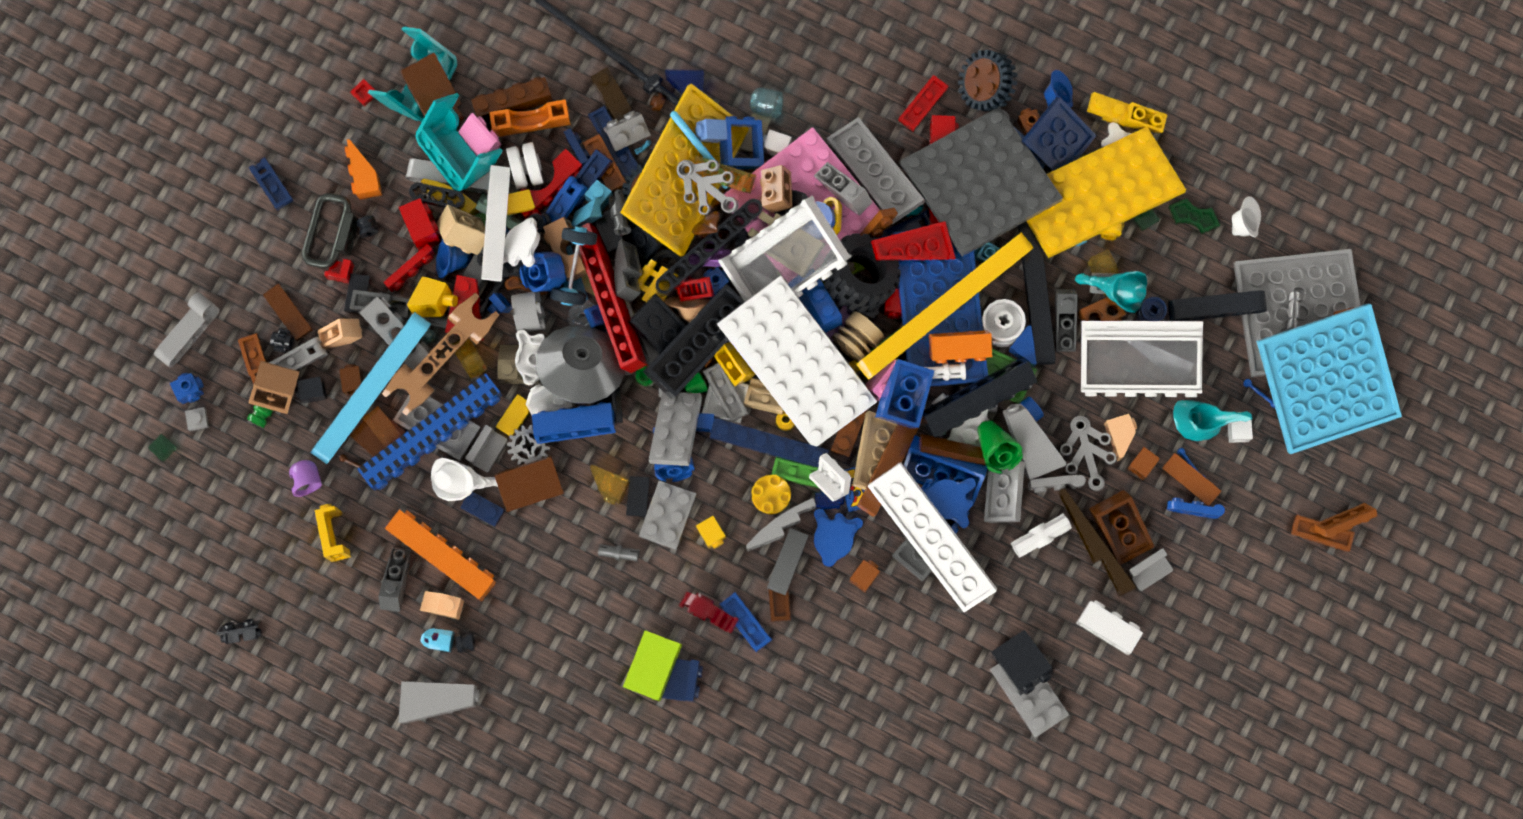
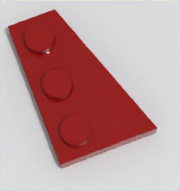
[445,275,484,341]

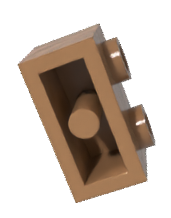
[760,165,792,213]

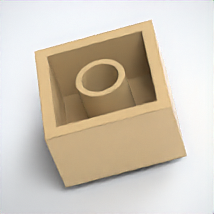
[436,204,485,255]

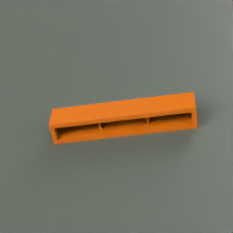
[385,509,496,602]

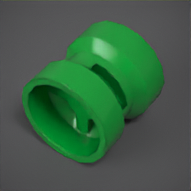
[247,405,273,428]

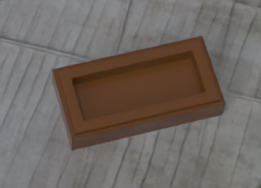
[768,581,791,622]

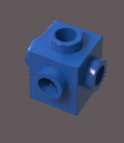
[699,267,730,299]
[170,373,204,404]

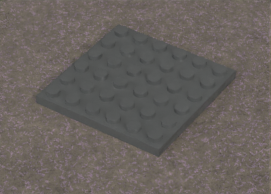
[900,106,1063,257]

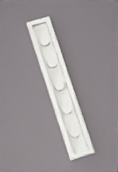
[481,165,510,282]

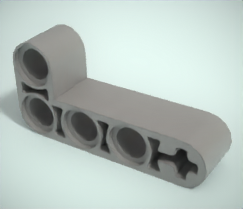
[154,292,219,368]

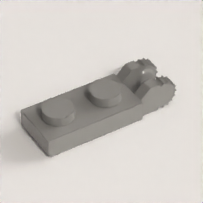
[1028,474,1086,493]

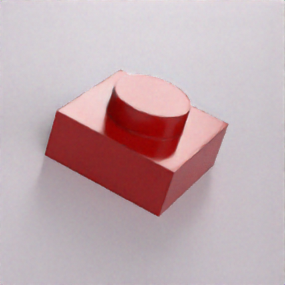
[350,79,376,107]

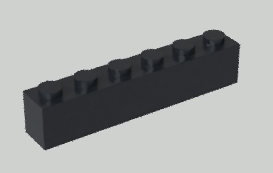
[922,358,1038,438]

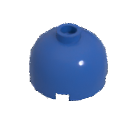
[654,457,694,482]

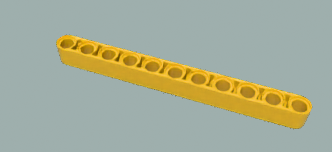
[856,232,1034,380]

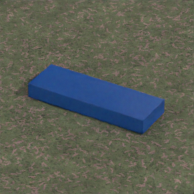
[719,592,772,652]

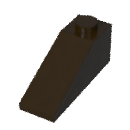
[591,67,632,120]

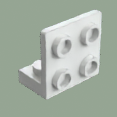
[526,384,572,415]

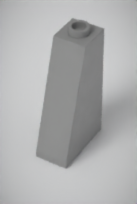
[1003,404,1066,480]
[399,682,480,724]

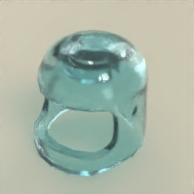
[750,88,783,118]

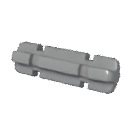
[1287,291,1301,329]

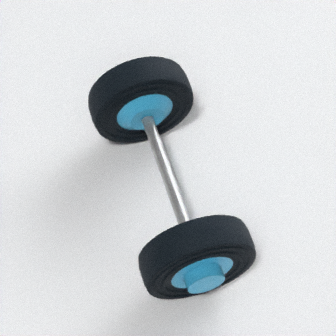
[550,226,598,306]

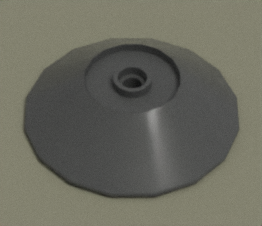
[535,325,625,403]

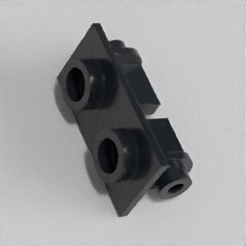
[217,619,262,644]

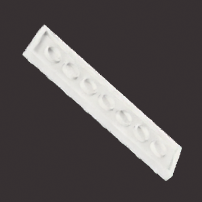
[868,462,997,612]

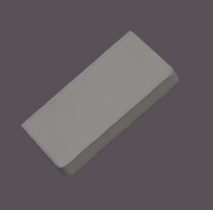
[465,425,508,473]
[1127,548,1173,591]

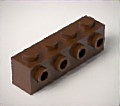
[471,77,553,123]

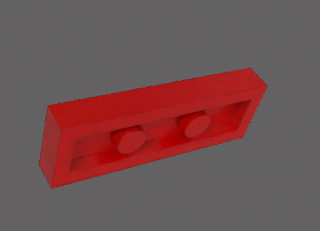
[898,75,949,132]
[383,244,435,292]

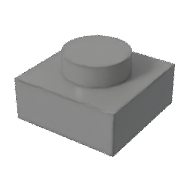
[185,407,209,431]

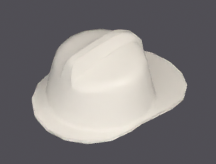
[1232,196,1261,238]

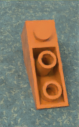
[345,139,382,200]

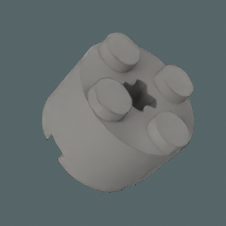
[511,292,546,332]

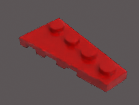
[871,221,956,260]

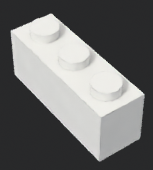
[1076,600,1143,655]

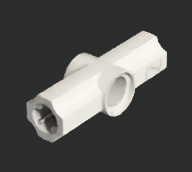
[1011,514,1072,558]

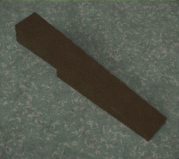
[1058,488,1136,597]

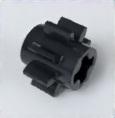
[270,328,294,353]

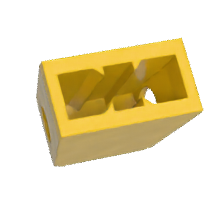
[407,277,458,317]

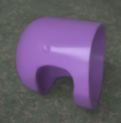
[289,460,322,497]

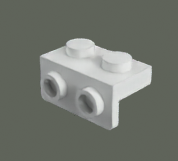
[809,453,851,501]

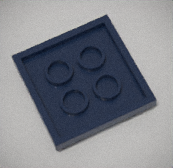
[1021,97,1096,172]

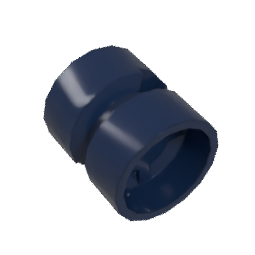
[1137,297,1167,321]

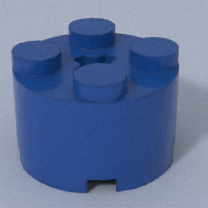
[520,252,567,292]

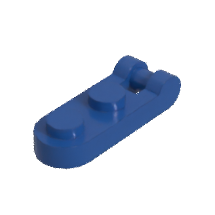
[545,176,587,222]
[1167,498,1225,519]

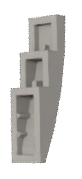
[746,498,816,552]

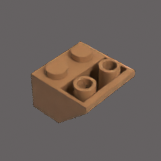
[248,361,300,414]

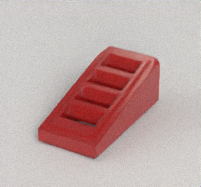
[677,276,714,302]

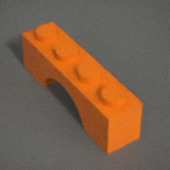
[489,100,571,137]

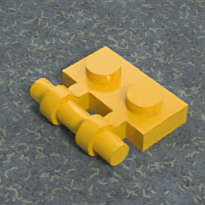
[638,259,679,302]

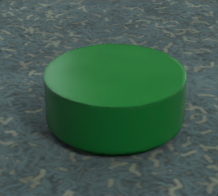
[635,366,653,386]

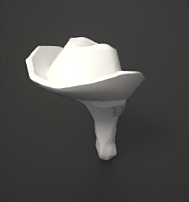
[431,458,498,501]

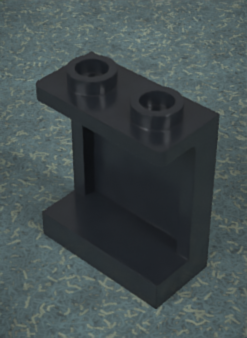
[991,630,1053,696]

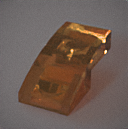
[363,406,402,448]

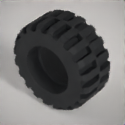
[822,233,901,312]

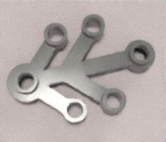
[677,160,739,215]
[1060,416,1117,491]

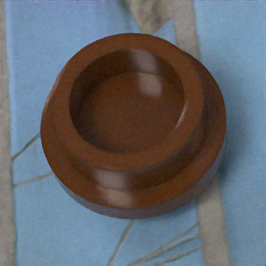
[649,93,666,112]

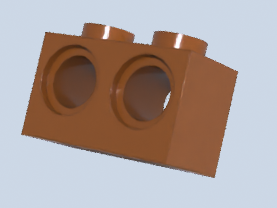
[1078,297,1126,321]

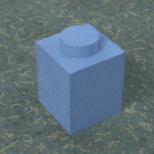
[695,119,727,143]

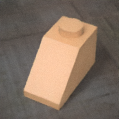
[318,318,362,349]
[1104,414,1137,461]
[420,591,464,620]

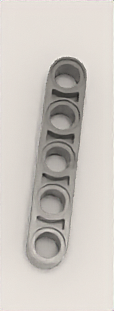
[406,158,490,195]

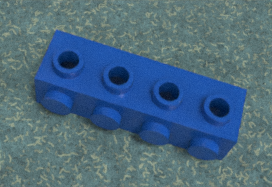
[532,402,616,444]

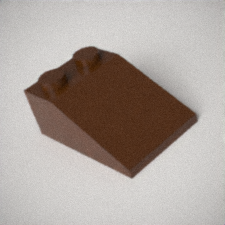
[1089,490,1155,565]

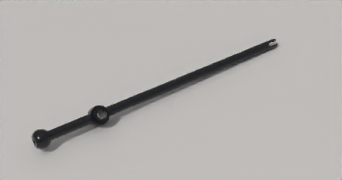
[534,0,680,106]

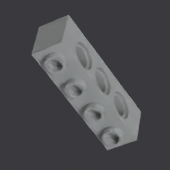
[359,297,430,370]

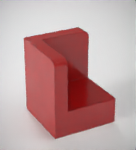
[324,259,355,283]

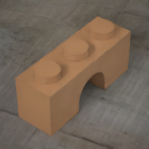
[543,217,587,281]

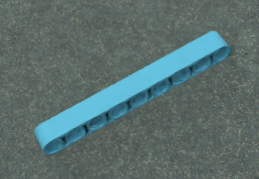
[310,312,431,464]

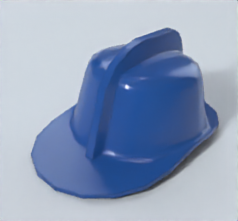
[1044,70,1073,108]

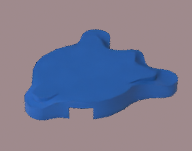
[923,478,976,528]
[814,509,863,567]

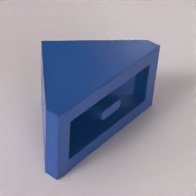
[1009,326,1037,368]

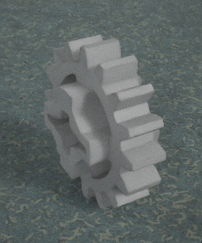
[507,425,550,466]

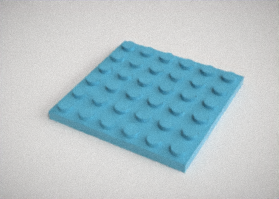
[1256,303,1402,454]

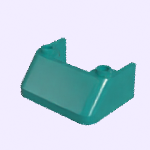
[368,27,457,122]
[416,93,502,191]

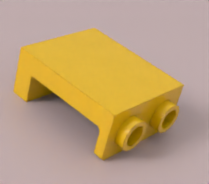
[315,504,351,562]

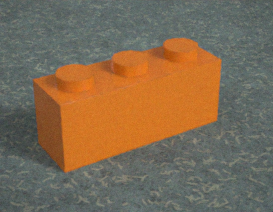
[929,330,992,363]

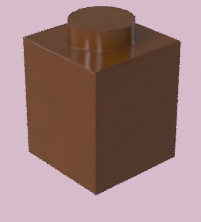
[339,364,364,396]

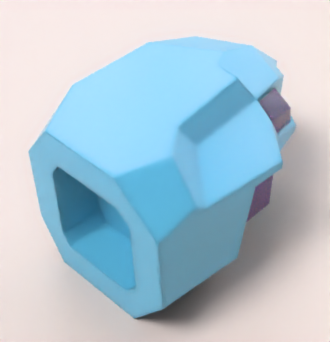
[421,628,455,652]

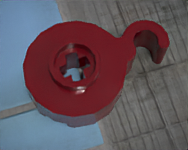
[679,592,739,634]

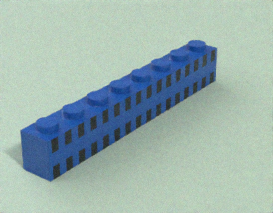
[357,373,503,491]

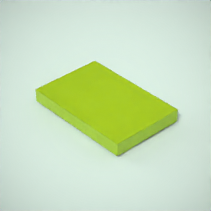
[623,630,682,701]

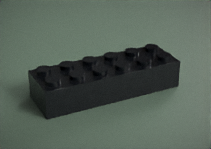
[643,284,745,399]

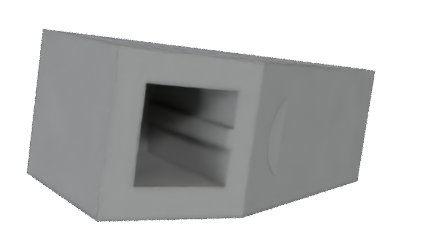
[814,162,873,216]

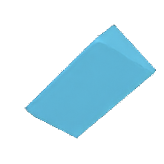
[571,198,602,228]

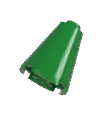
[977,420,1023,473]

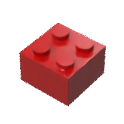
[398,198,441,251]

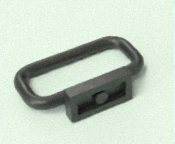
[302,193,358,268]

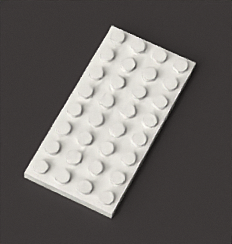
[717,275,877,447]

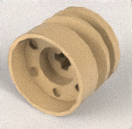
[831,311,884,362]

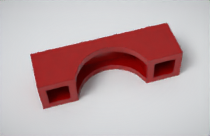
[519,149,583,220]

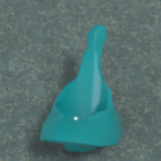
[1075,271,1147,313]
[1173,400,1252,441]

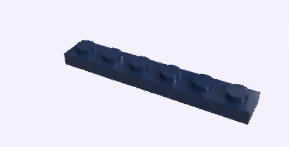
[709,418,829,467]

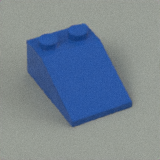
[875,359,935,428]

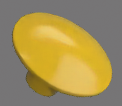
[751,475,791,514]

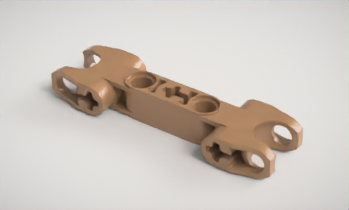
[382,293,499,416]

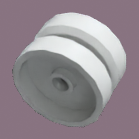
[506,142,544,190]
[982,299,1026,347]

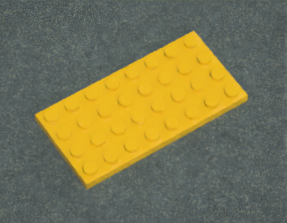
[620,84,749,257]
[1027,127,1186,258]

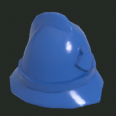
[436,239,472,278]

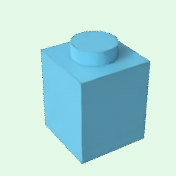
[585,180,613,212]

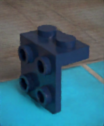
[662,659,703,703]

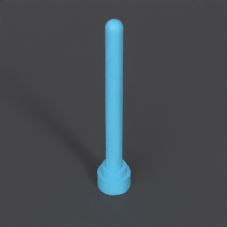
[670,111,736,189]

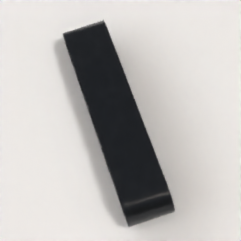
[1167,290,1267,321]

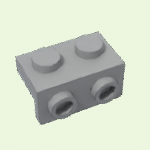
[603,111,650,151]

